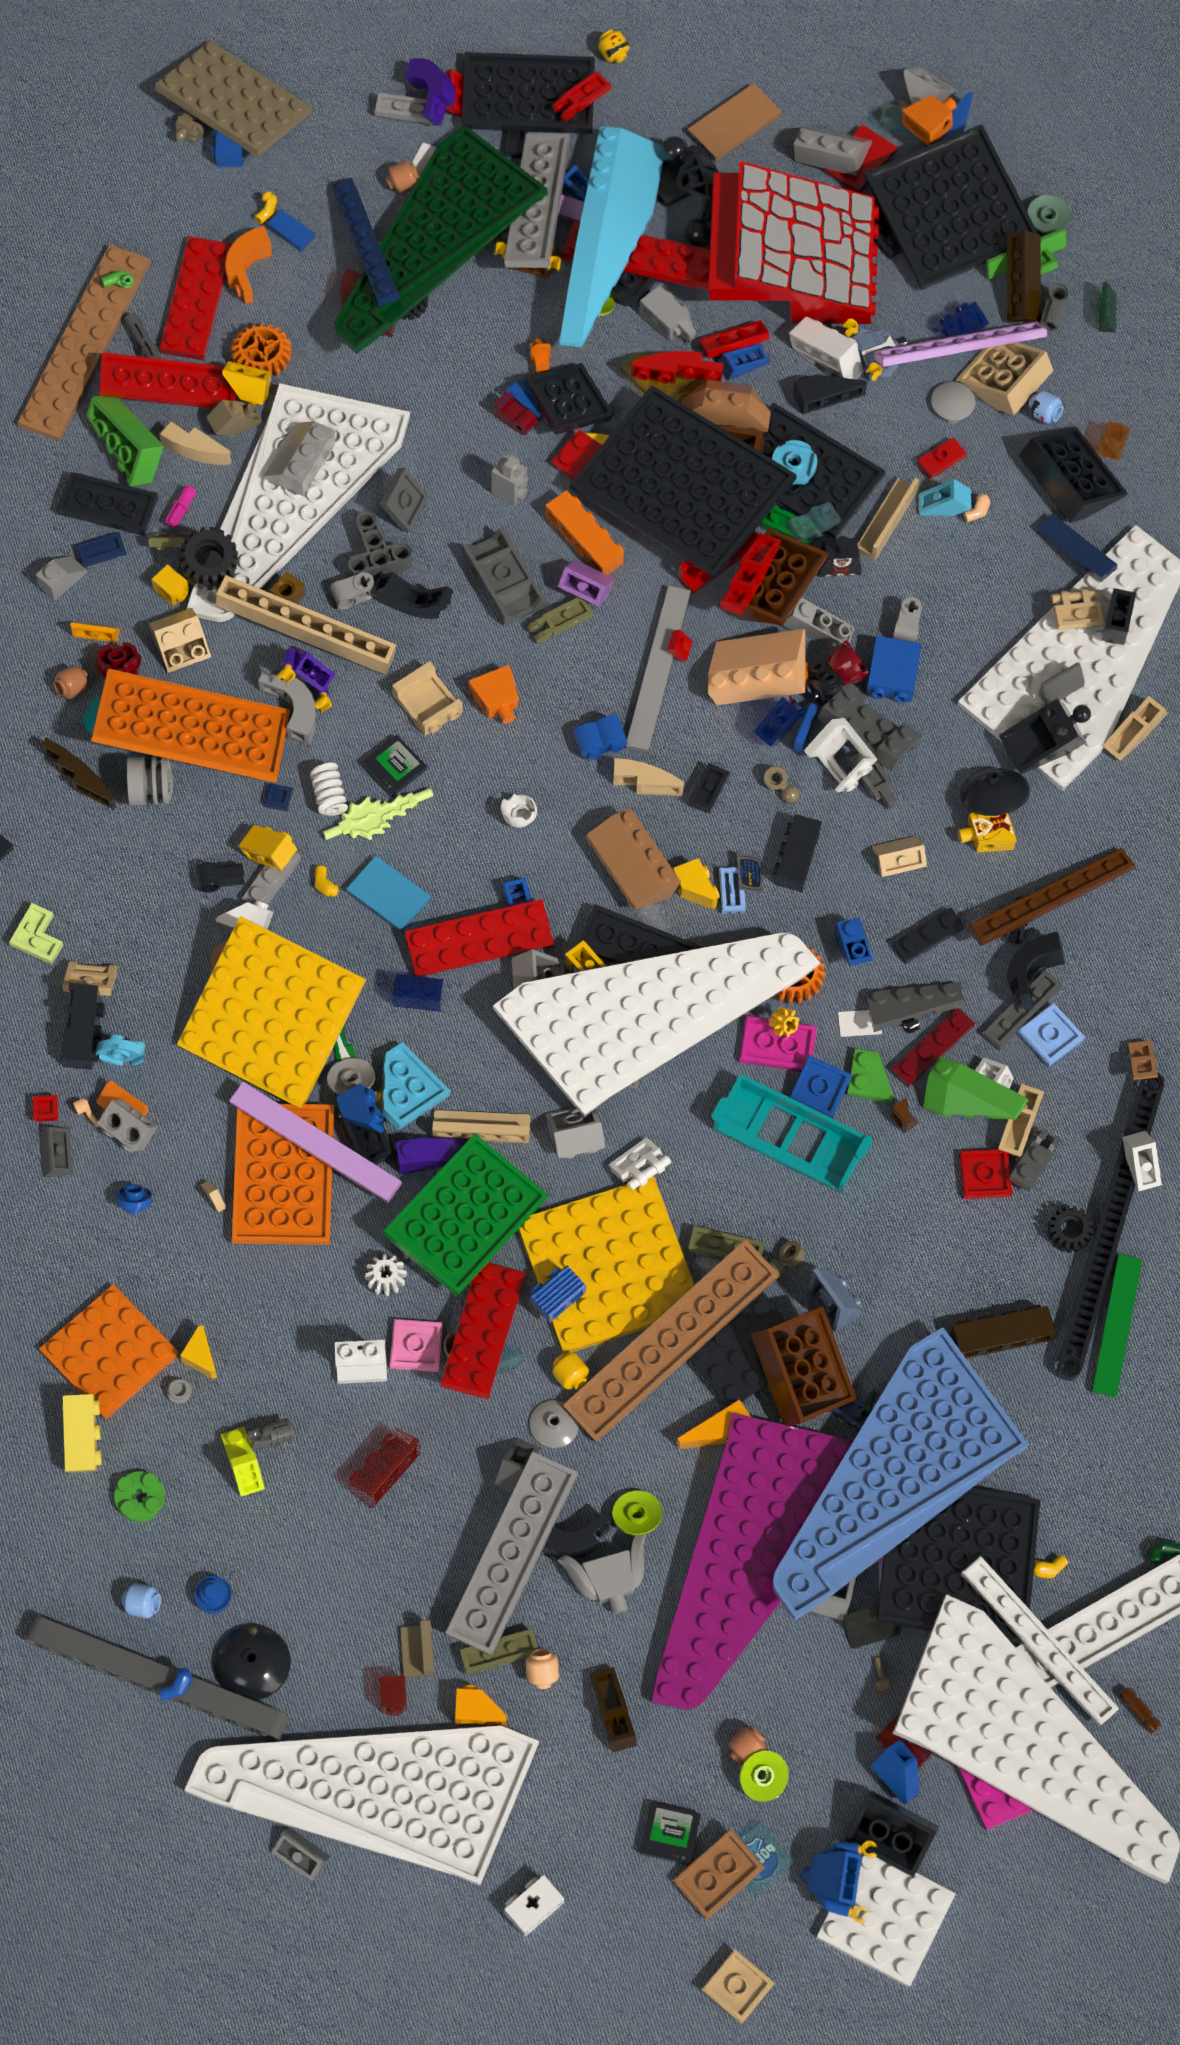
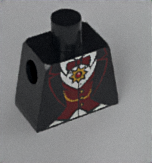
[818,536,862,577]

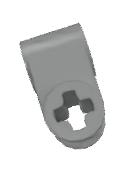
[330,572,375,610]
[893,597,922,642]

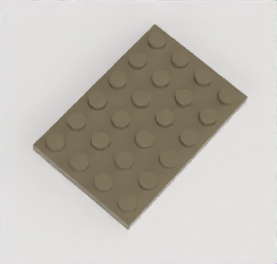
[155,40,312,158]

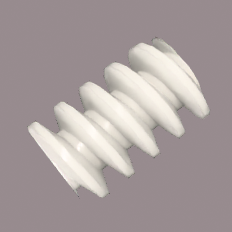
[310,762,348,816]

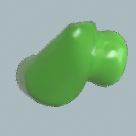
[100,270,134,288]

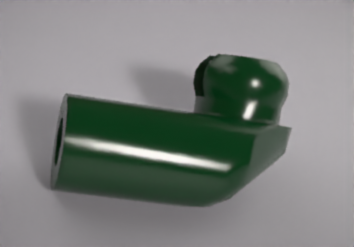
[1147,1541,1180,1564]

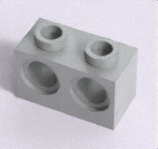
[97,1099,159,1152]

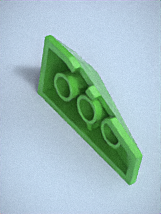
[923,1056,1028,1120]

